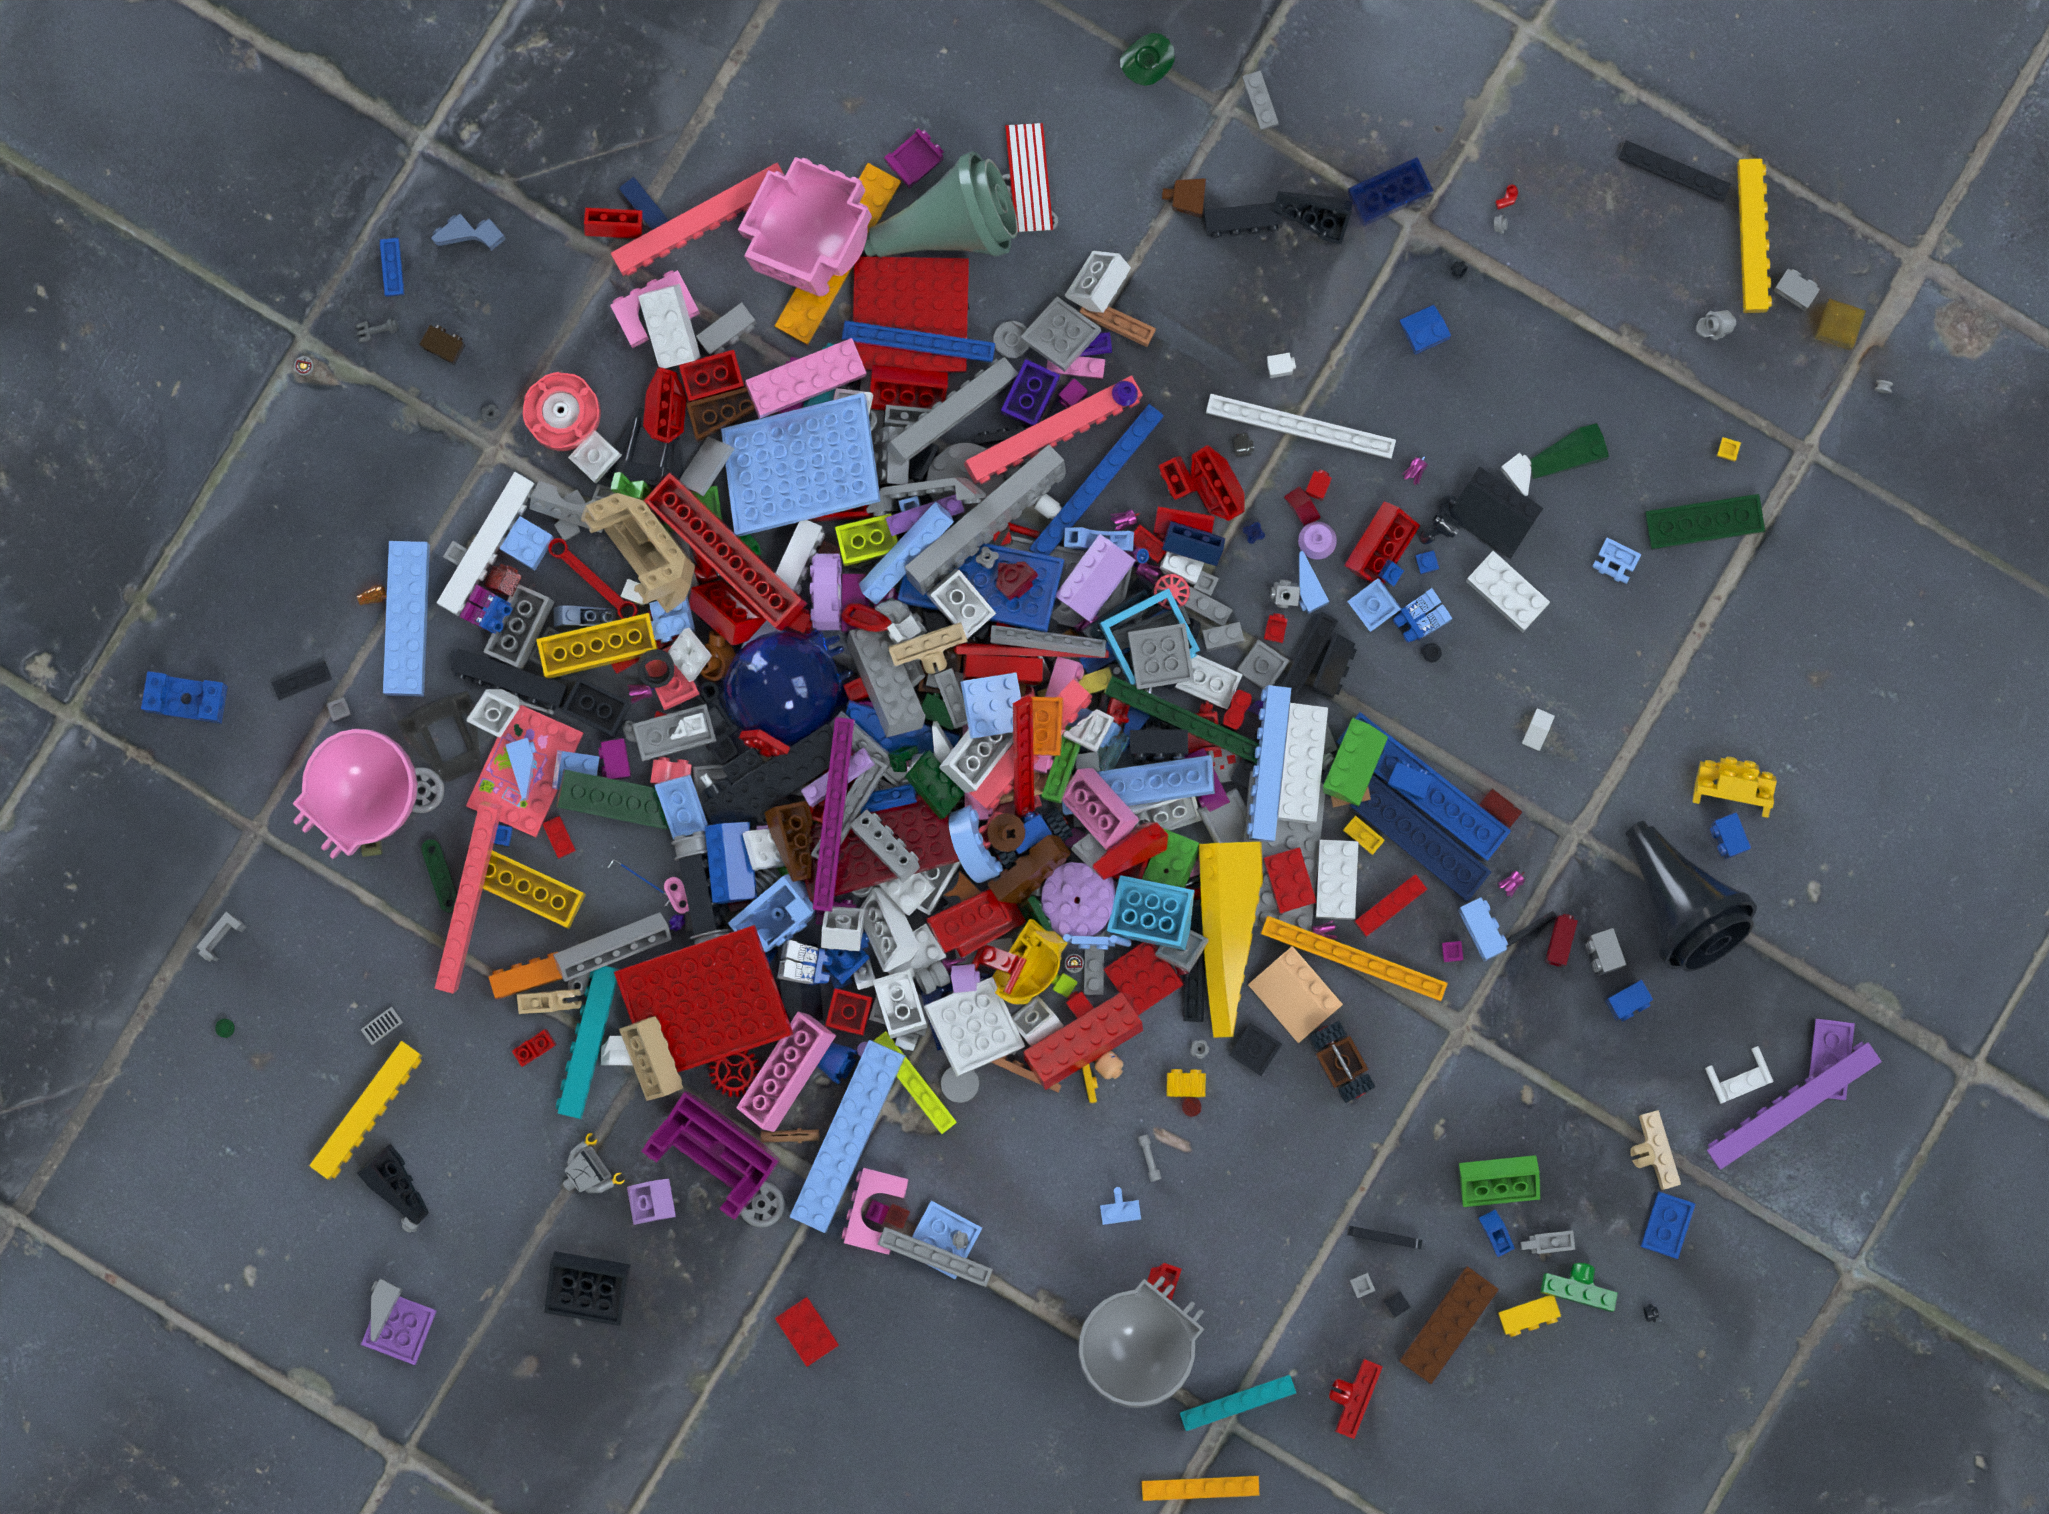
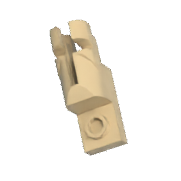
[517,989,582,1014]

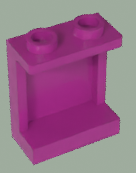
[884,128,944,189]

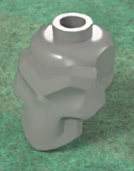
[1696,310,1736,340]
[875,598,909,624]

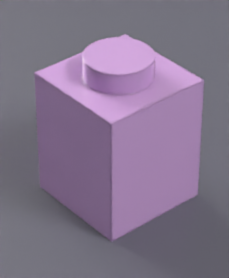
[951,964,980,993]

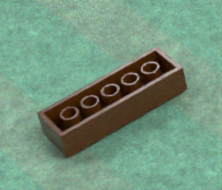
[1399,1266,1499,1384]

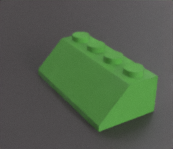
[1323,718,1388,807]
[1459,1155,1540,1207]

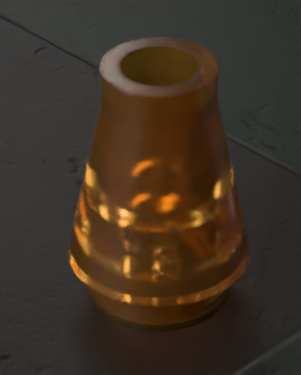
[357,584,387,605]

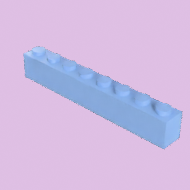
[1247,685,1291,842]

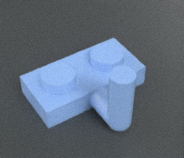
[1100,1187,1141,1225]

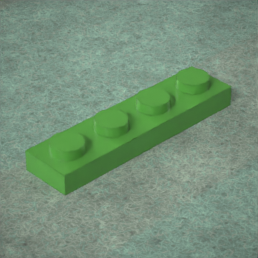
[1041,725,1081,804]

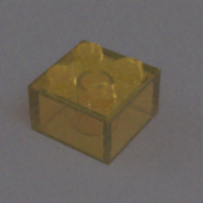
[1815,299,1866,350]

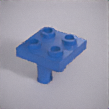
[824,948,870,984]

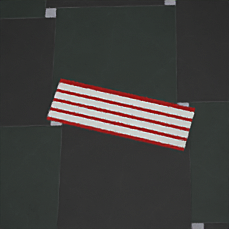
[1005,123,1053,232]

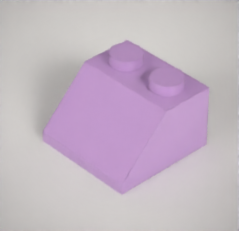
[627,1179,676,1225]

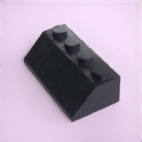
[778,944,823,1023]

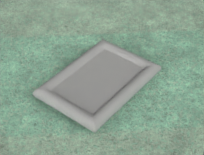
[1196,788,1246,843]

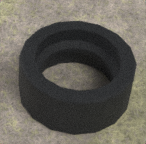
[638,649,674,688]

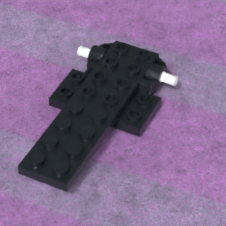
[700,722,834,831]

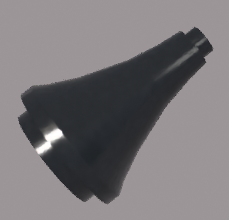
[1626,821,1757,972]

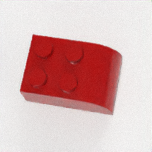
[679,350,744,402]

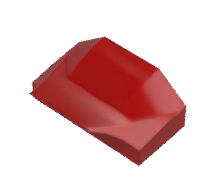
[1147,1263,1182,1301]

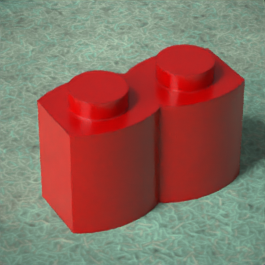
[1223,689,1252,732]

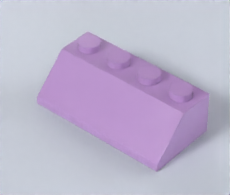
[1056,534,1136,622]

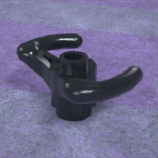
[1419,495,1460,545]

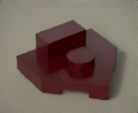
[996,561,1038,601]

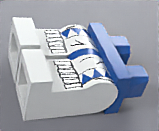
[777,940,833,985]

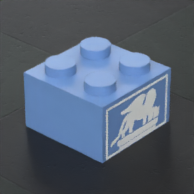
[552,750,599,790]

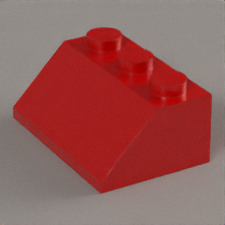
[1154,507,1215,539]

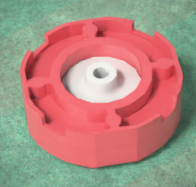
[523,372,601,451]

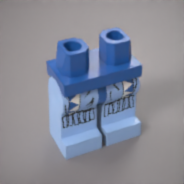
[1393,588,1452,643]

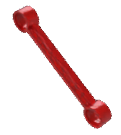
[548,538,638,619]

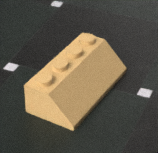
[619,1016,683,1101]

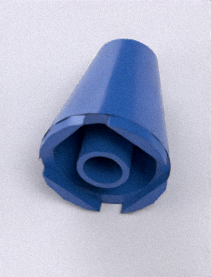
[817,1043,857,1084]

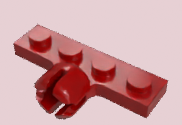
[1329,1359,1383,1439]

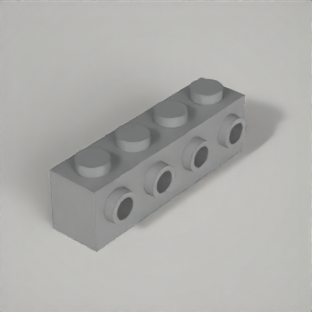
[850,810,920,883]

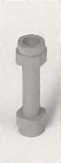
[1137,1134,1162,1182]

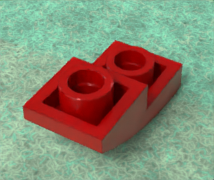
[512,1029,557,1067]

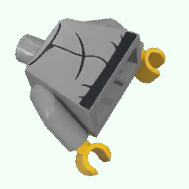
[563,1133,625,1193]

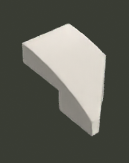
[671,713,709,740]

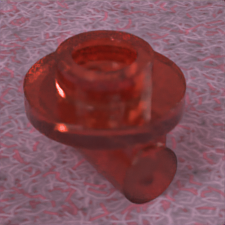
[1182,1097,1202,1117]

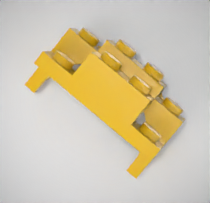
[1692,757,1777,818]
[992,919,1067,1004]

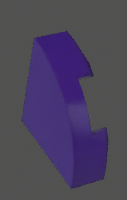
[1247,700,1264,716]

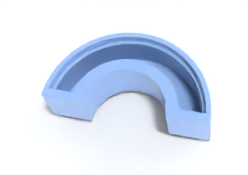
[949,805,1003,883]

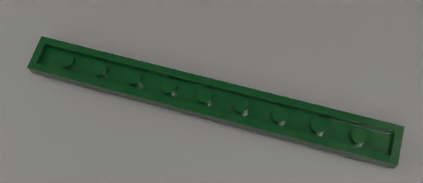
[1104,676,1259,765]

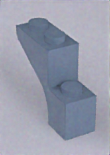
[431,214,506,251]

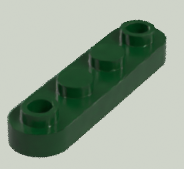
[421,839,457,913]

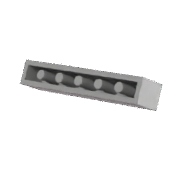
[553,912,672,982]

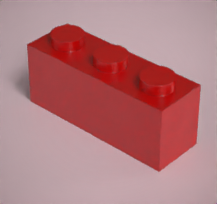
[584,208,643,239]

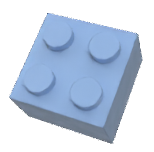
[500,516,554,571]

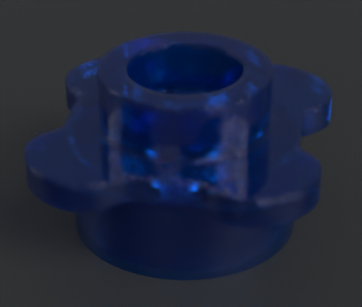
[1243,522,1265,544]

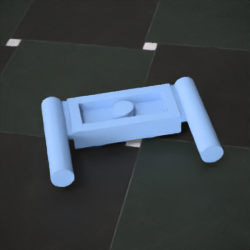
[1063,934,1131,950]

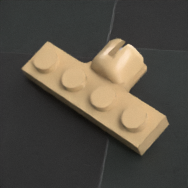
[888,622,968,674]
[1630,1110,1681,1190]

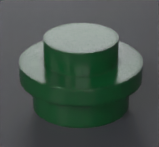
[215,1019,235,1038]

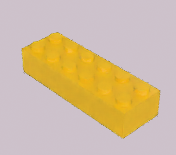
[536,613,658,679]
[483,850,586,929]

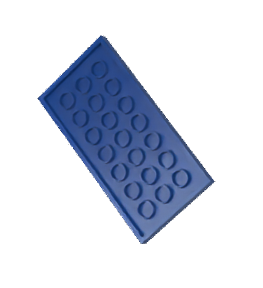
[898,535,1065,632]

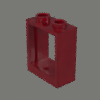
[1544,914,1578,968]

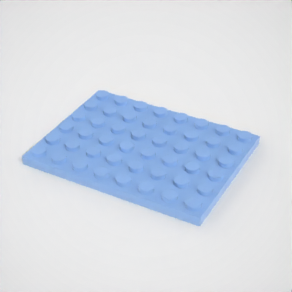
[721,393,881,537]

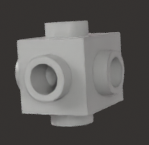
[1270,579,1300,608]

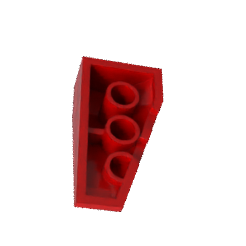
[1092,822,1168,880]

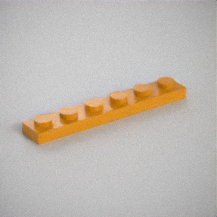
[1142,1476,1260,1501]

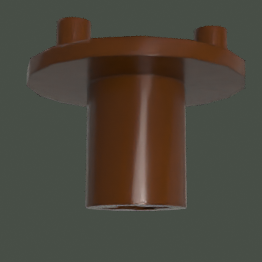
[987,813,1025,852]

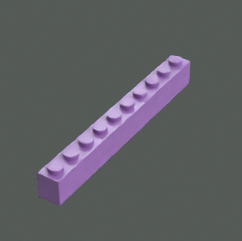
[1706,1042,1882,1170]

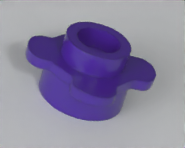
[668,914,686,932]

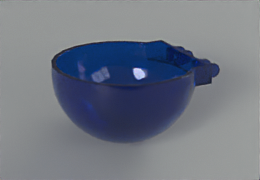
[724,630,854,745]

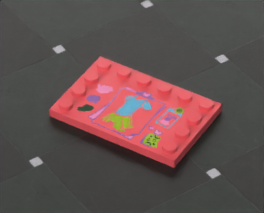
[466,705,584,838]

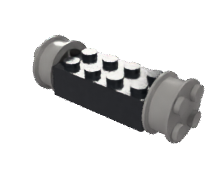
[671,831,732,944]

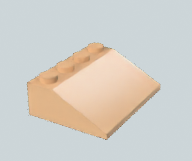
[1248,946,1343,1043]

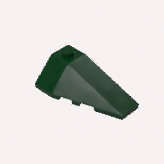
[1530,423,1609,479]

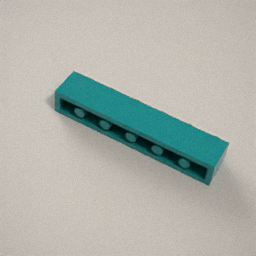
[1179,1374,1296,1431]

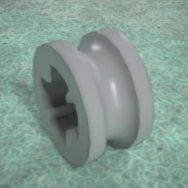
[1875,380,1893,394]

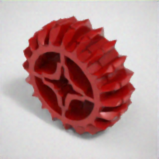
[709,1050,761,1098]

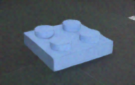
[1347,578,1402,632]

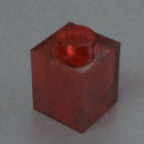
[885,1203,911,1229]

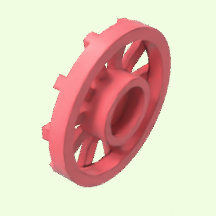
[1154,574,1190,610]

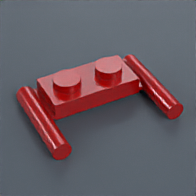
[971,944,1027,995]

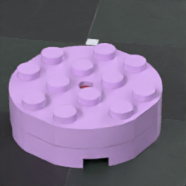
[810,553,842,631]
[1041,862,1118,937]

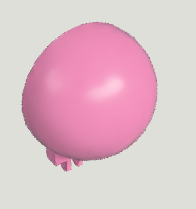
[293,729,418,859]

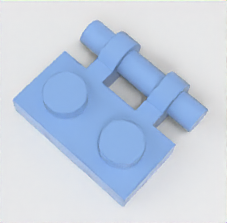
[1592,538,1641,584]

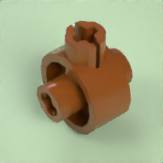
[700,630,737,681]

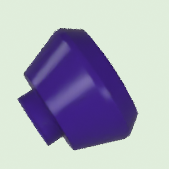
[1112,381,1138,406]

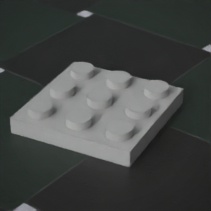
[1021,297,1101,372]
[1127,623,1194,690]

